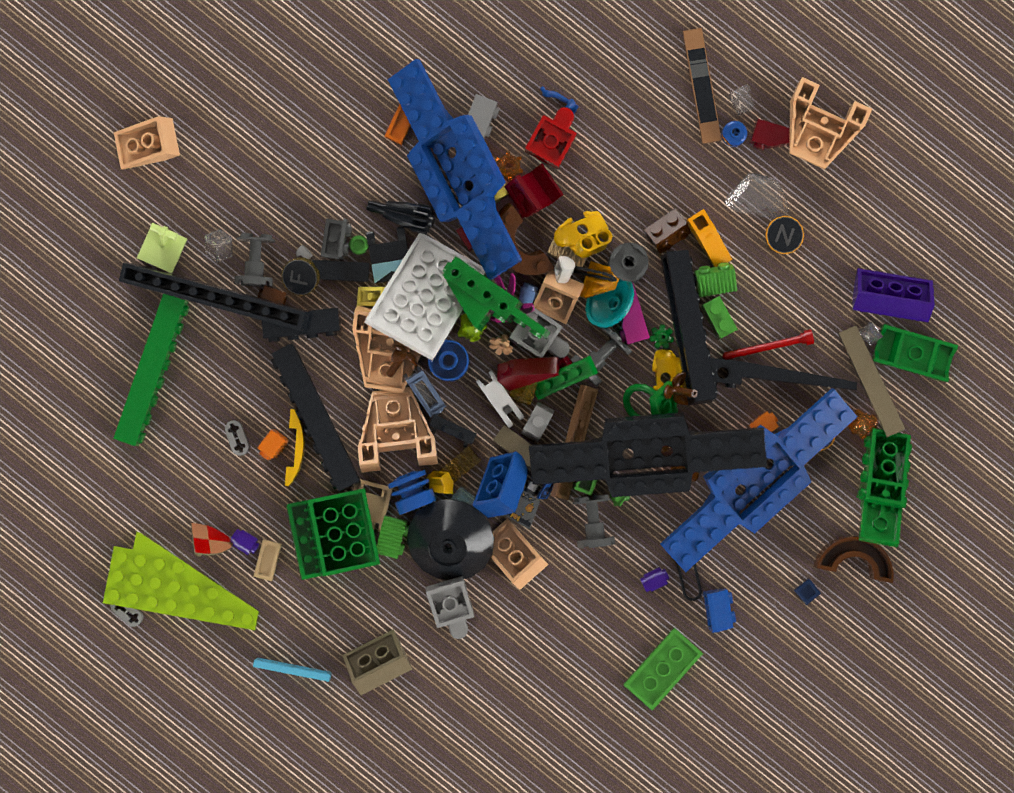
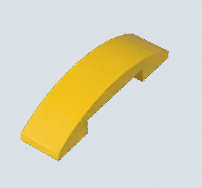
[285,409,305,486]

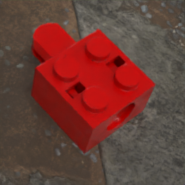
[525,107,577,170]

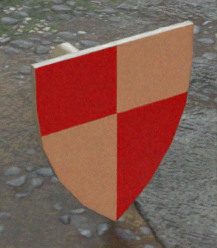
[191,523,233,557]

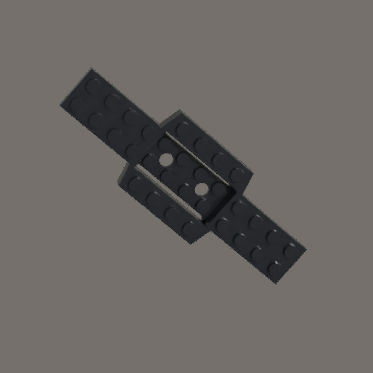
[529,412,767,497]

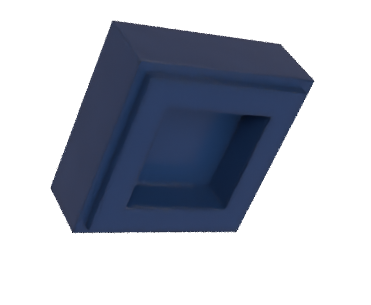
[794,578,821,605]

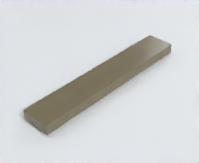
[838,326,905,437]

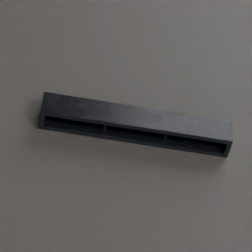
[661,250,717,406]
[271,343,361,492]

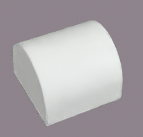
[554,256,575,283]

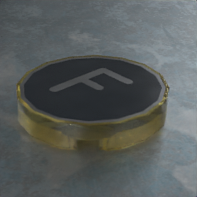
[281,257,320,296]

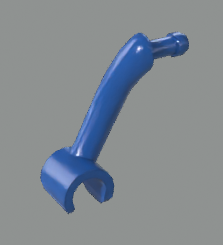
[540,86,578,113]

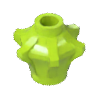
[457,313,487,342]

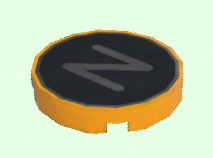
[765,216,804,254]

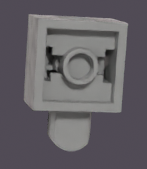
[509,308,570,358]
[426,576,474,639]

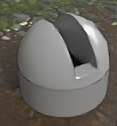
[296,244,313,261]

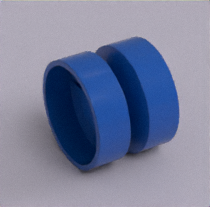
[428,340,469,382]

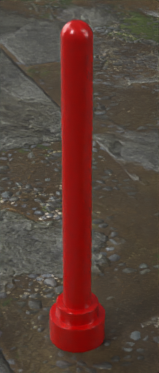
[722,329,814,360]

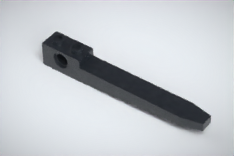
[709,358,857,390]

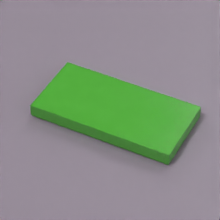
[623,628,703,711]

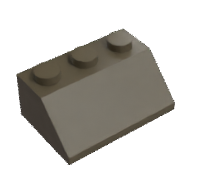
[342,629,412,695]

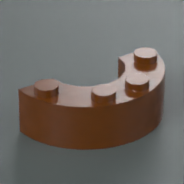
[498,202,554,275]
[813,536,894,583]

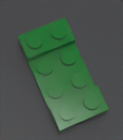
[872,324,958,383]

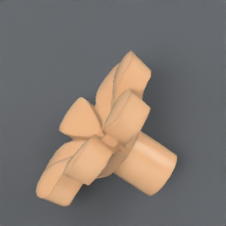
[489,334,513,355]

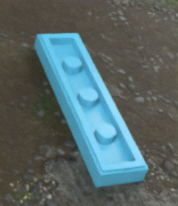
[253,658,332,682]

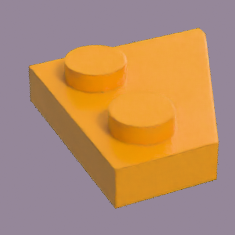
[579,261,619,298]

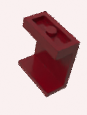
[504,163,564,218]

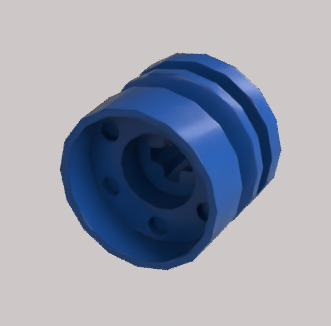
[388,470,437,515]

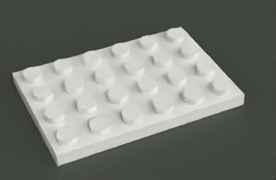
[364,233,485,361]

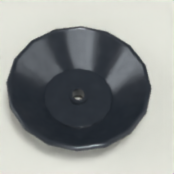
[407,499,494,580]

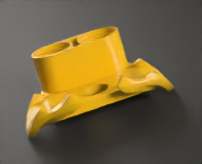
[554,211,612,258]
[652,349,684,391]

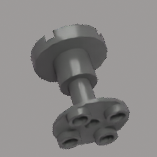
[234,233,275,287]
[607,243,648,283]
[570,327,632,387]
[572,494,615,549]

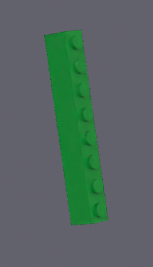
[113,294,189,446]

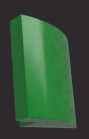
[285,488,380,580]

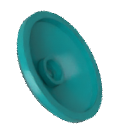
[585,279,634,328]

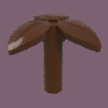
[386,345,418,377]
[664,372,697,405]

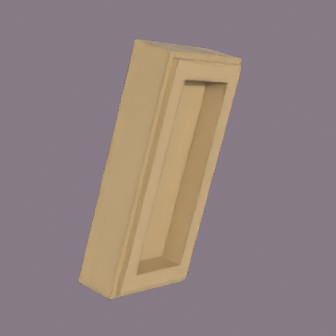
[253,539,282,581]

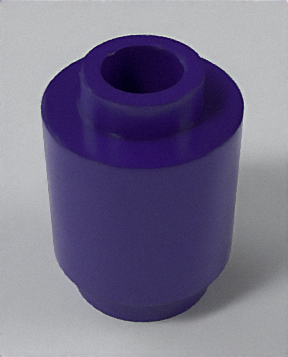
[229,529,260,555]
[640,567,670,592]

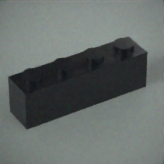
[261,308,342,343]

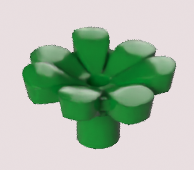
[649,324,674,349]

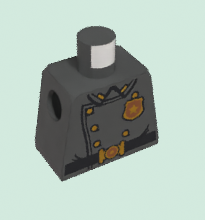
[505,481,540,529]

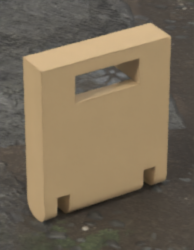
[353,479,393,532]

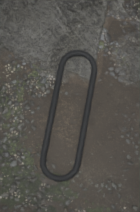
[573,266,617,282]
[676,562,702,601]

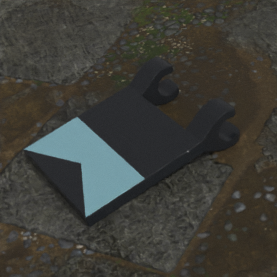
[366,226,408,283]

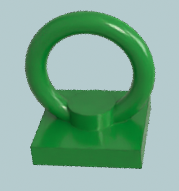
[623,381,678,417]

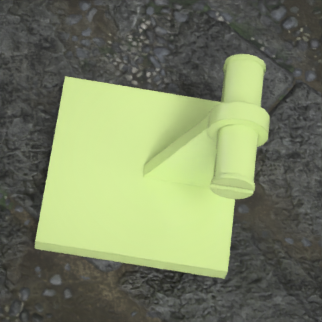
[137,223,187,273]

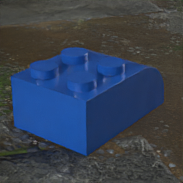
[473,451,527,518]

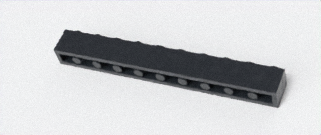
[119,263,311,331]

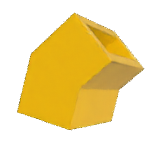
[426,471,454,494]

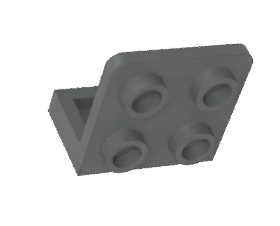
[321,218,352,260]

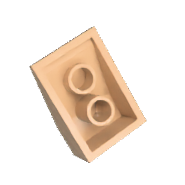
[114,116,180,170]
[491,518,549,590]

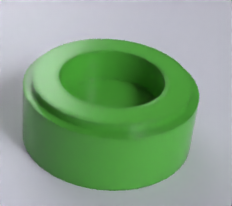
[349,235,368,255]

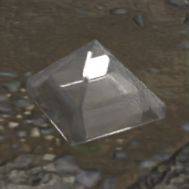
[859,322,883,346]

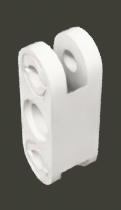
[476,371,524,428]

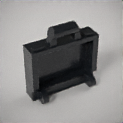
[429,414,477,448]

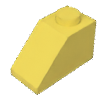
[357,287,385,307]

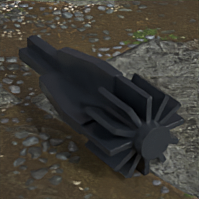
[366,200,435,235]

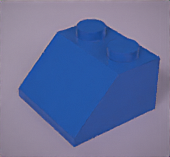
[703,588,736,633]

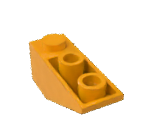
[686,209,732,267]

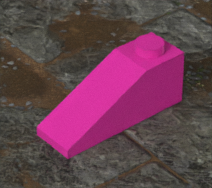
[619,283,650,345]

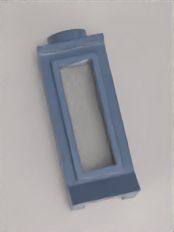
[403,365,446,417]

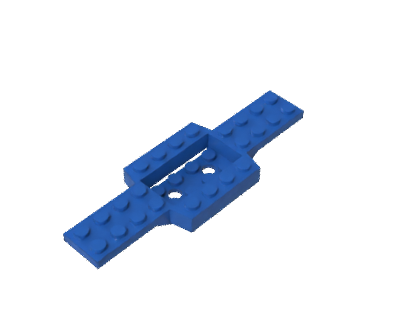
[388,59,522,280]
[660,388,857,572]

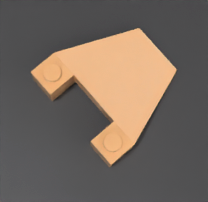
[789,77,872,169]
[352,305,421,393]
[358,387,438,473]

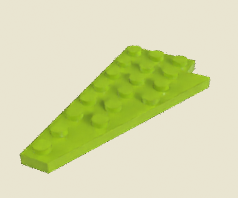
[103,532,259,630]

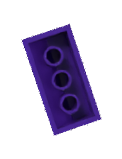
[852,268,935,322]

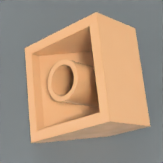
[534,270,584,324]

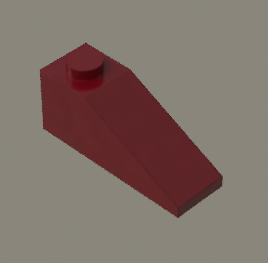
[749,119,790,150]
[497,357,559,391]

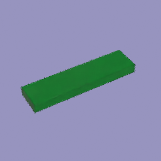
[531,356,598,400]

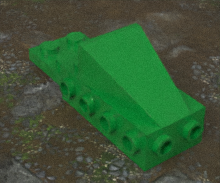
[442,256,550,339]
[856,428,912,547]

